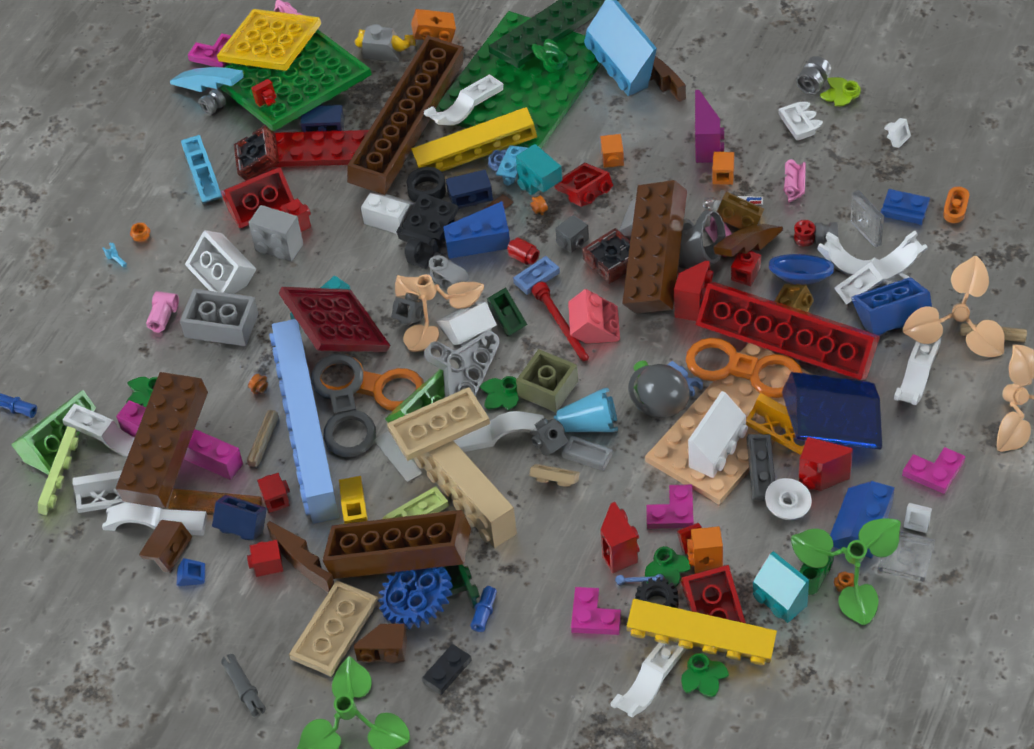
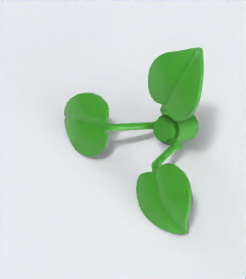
[791,518,901,625]
[297,656,410,749]

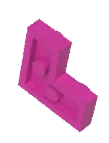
[188,33,231,68]
[902,447,965,494]
[646,485,694,529]
[571,587,621,635]

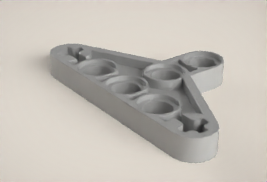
[424,331,500,397]

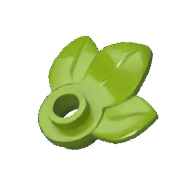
[820,77,861,106]

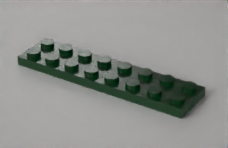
[489,0,619,68]

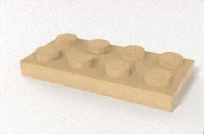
[387,387,490,461]
[289,580,378,677]

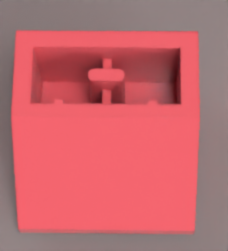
[568,289,620,344]

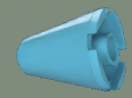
[554,388,618,433]

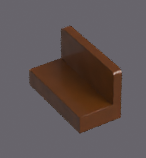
[139,520,192,573]

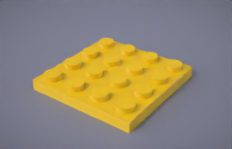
[217,9,322,71]

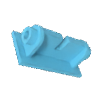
[496,145,527,186]

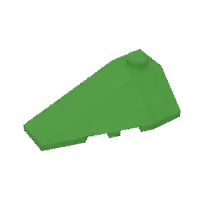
[385,369,445,423]
[11,390,96,475]

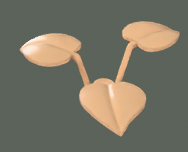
[903,256,1004,357]
[395,274,484,352]
[997,344,1034,452]

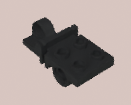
[396,193,459,269]

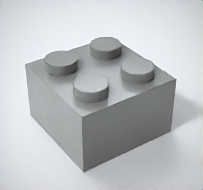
[249,205,303,262]

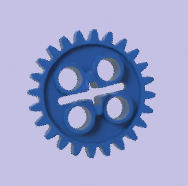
[378,567,453,629]

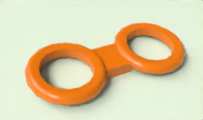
[685,338,803,398]
[320,354,424,411]

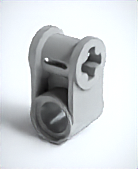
[429,255,469,291]

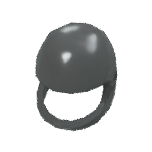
[678,209,725,269]
[628,364,690,418]

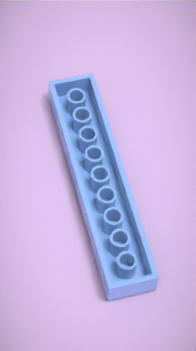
[269,319,340,524]

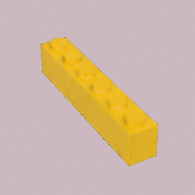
[411,107,537,172]
[627,599,777,665]

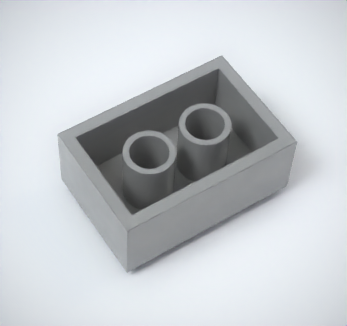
[180,289,259,346]

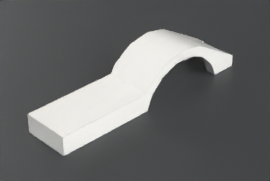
[424,74,504,126]
[834,231,928,307]
[817,232,909,287]
[894,338,941,405]
[63,404,135,457]
[453,411,544,452]
[102,502,208,536]
[611,641,687,717]

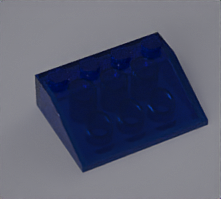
[782,372,882,450]

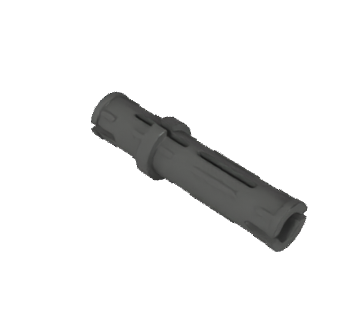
[221,654,266,717]

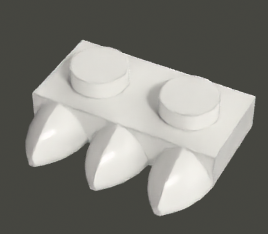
[779,102,823,141]

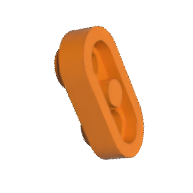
[943,187,970,223]

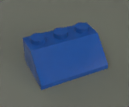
[851,277,932,335]
[830,481,895,558]

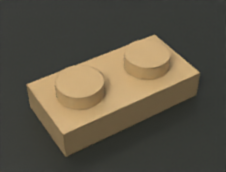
[529,464,580,487]

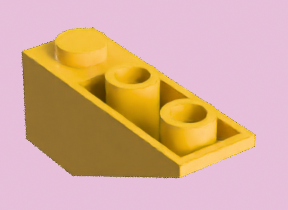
[339,476,368,524]

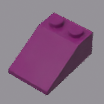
[695,90,724,163]

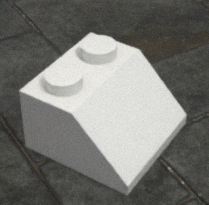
[361,193,415,234]
[436,302,497,346]

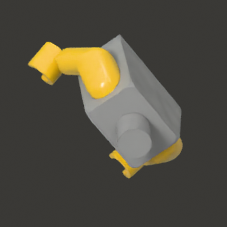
[355,24,416,62]

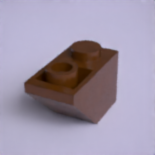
[354,624,407,663]

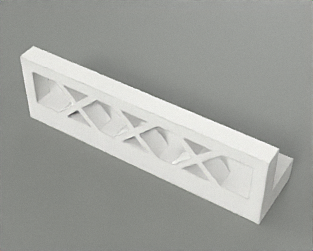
[73,470,124,513]

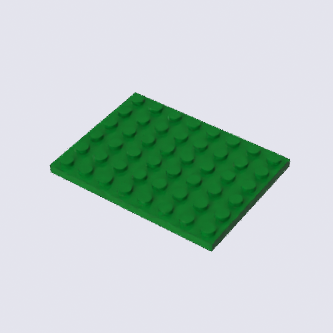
[436,11,602,149]

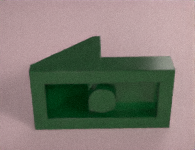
[487,287,528,336]

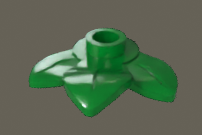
[532,38,568,73]
[480,376,519,410]
[126,377,158,407]
[645,546,691,588]
[681,653,729,697]

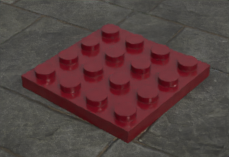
[279,287,391,352]

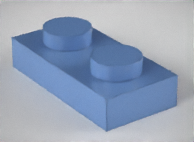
[513,256,560,295]

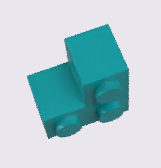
[516,144,562,196]

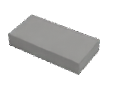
[562,436,613,471]

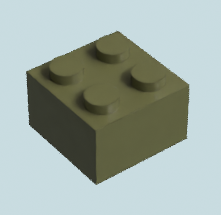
[516,349,578,413]

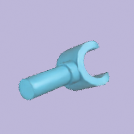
[103,243,127,267]

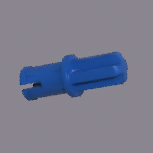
[0,393,37,418]
[470,586,497,632]

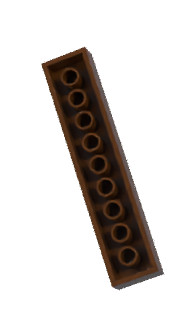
[347,35,464,195]

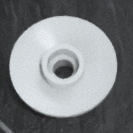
[765,478,812,520]

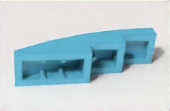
[170,67,244,92]
[181,135,222,204]

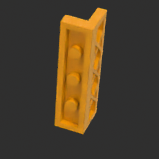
[746,393,841,455]

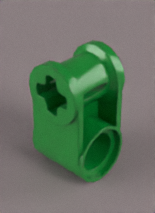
[799,556,834,595]

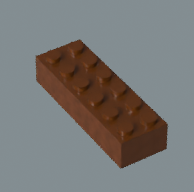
[622,180,687,314]
[115,372,208,509]
[322,510,471,579]

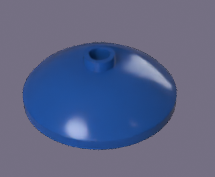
[769,254,834,285]

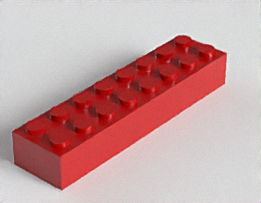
[695,282,880,380]

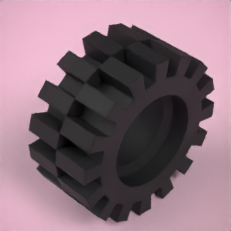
[635,577,679,609]

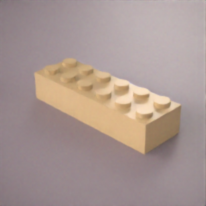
[414,441,517,548]

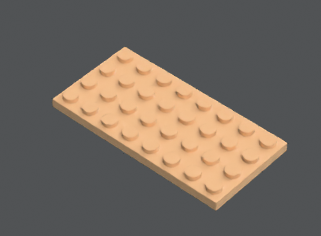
[645,343,824,505]

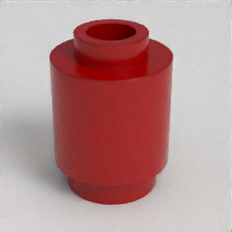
[507,237,540,265]

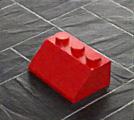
[220,167,294,229]

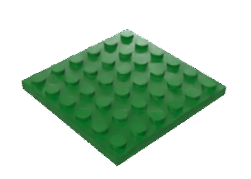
[220,29,372,131]

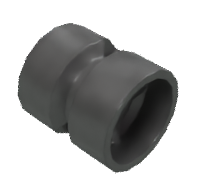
[796,56,832,94]

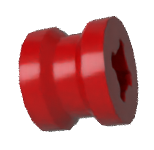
[794,220,816,247]

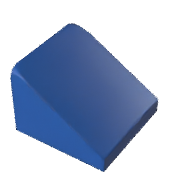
[177,558,205,586]

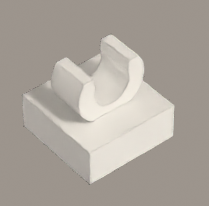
[884,118,911,148]
[903,503,932,533]

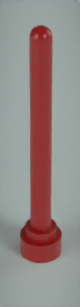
[531,282,589,362]

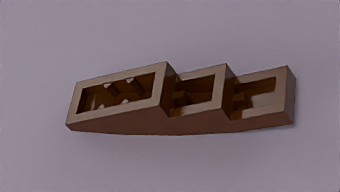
[650,56,686,102]
[713,224,783,257]
[267,521,334,593]

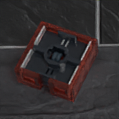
[234,125,279,180]
[582,228,630,284]

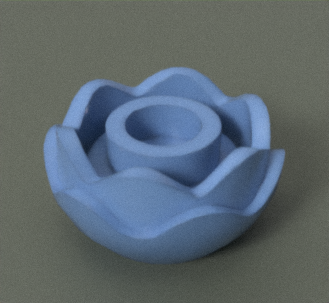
[488,150,507,172]

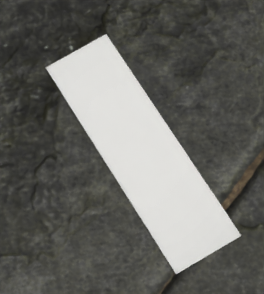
[375,431,423,482]

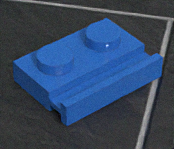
[880,189,930,225]

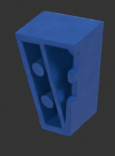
[443,201,510,259]

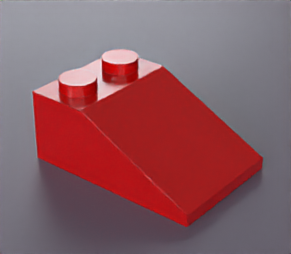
[680,565,746,623]

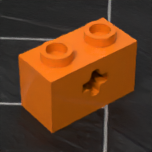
[411,9,456,43]
[687,526,723,574]

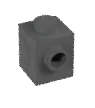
[555,215,589,253]

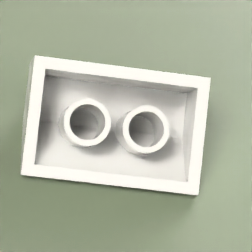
[185,230,256,294]
[688,391,748,478]

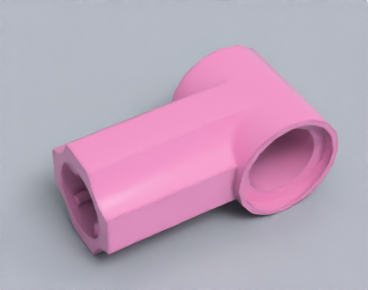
[146,291,179,333]

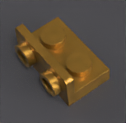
[717,191,764,229]
[774,284,814,312]

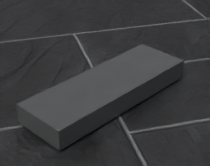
[746,434,775,501]

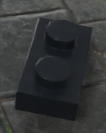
[422,644,472,695]

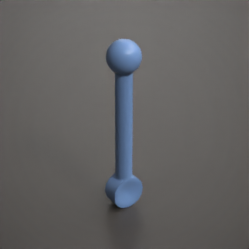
[615,574,664,586]

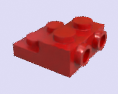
[554,162,613,207]

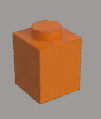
[600,134,624,168]
[712,152,734,185]

